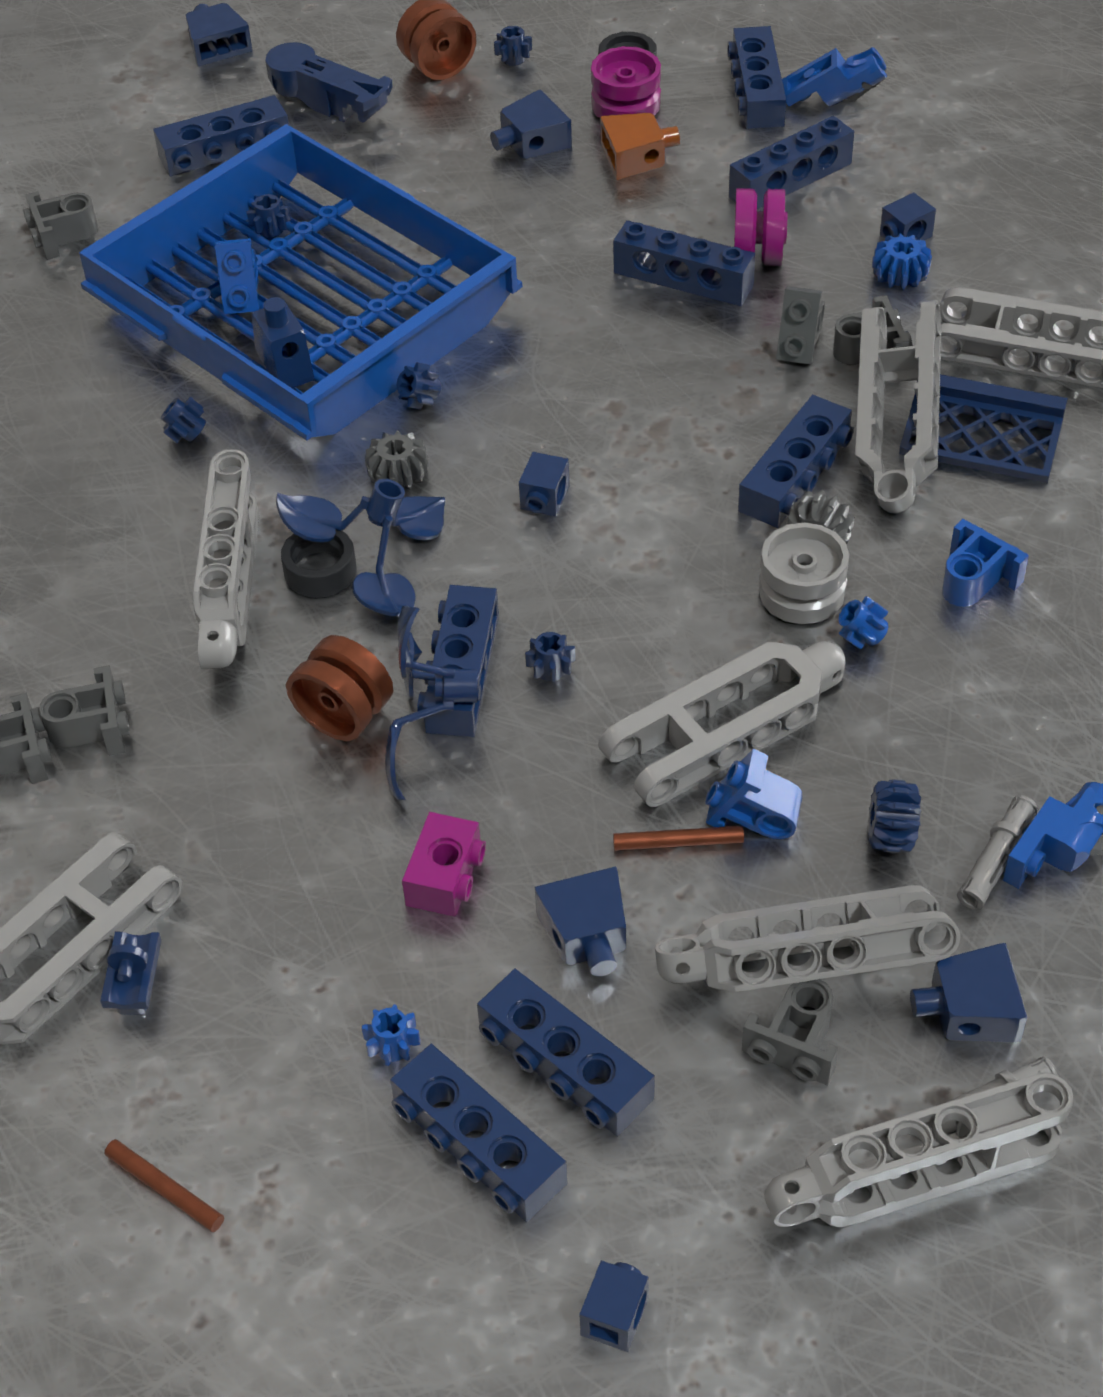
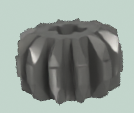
[365,430,429,490]
[787,489,855,544]

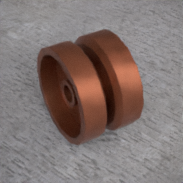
[396,0,477,80]
[285,635,394,741]

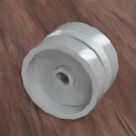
[759,522,850,624]

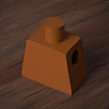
[600,113,680,180]

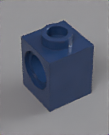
[880,192,936,240]
[519,452,570,517]
[579,1260,649,1352]

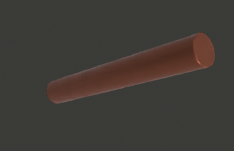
[613,826,744,851]
[104,1139,224,1232]

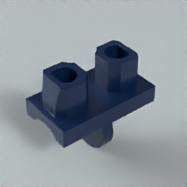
[100,931,162,1015]

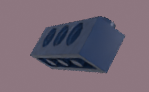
[727,26,786,129]
[153,95,289,177]
[729,115,855,210]
[613,220,755,307]
[738,394,854,528]
[417,585,499,737]
[477,968,655,1137]
[390,1043,568,1222]

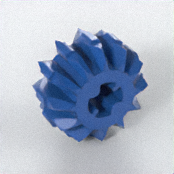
[872,233,932,290]

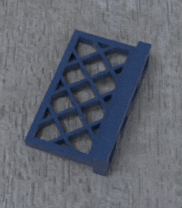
[899,374,1068,483]

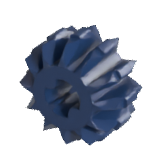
[868,779,922,853]

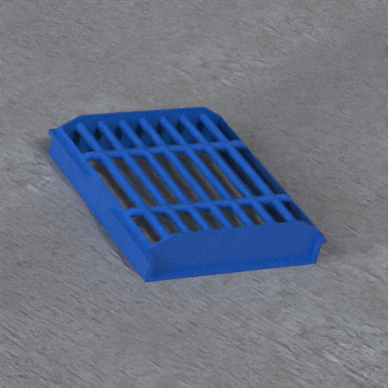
[79,124,523,441]

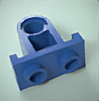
[214,238,259,314]
[942,519,1029,607]
[705,748,803,839]

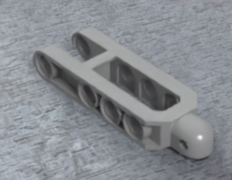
[940,287,1103,388]
[855,300,942,514]
[193,449,259,669]
[598,641,845,807]
[0,832,182,1045]
[655,885,961,992]
[764,1073,1073,1228]

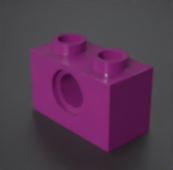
[402,812,486,917]

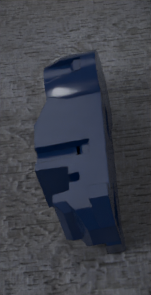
[265,42,393,123]

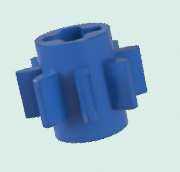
[838,596,888,649]
[362,1004,421,1066]

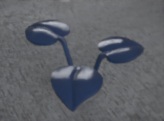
[276,479,445,616]
[385,606,478,800]

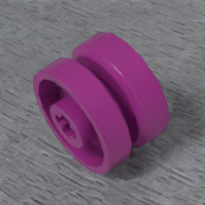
[591,46,661,118]
[734,188,788,267]

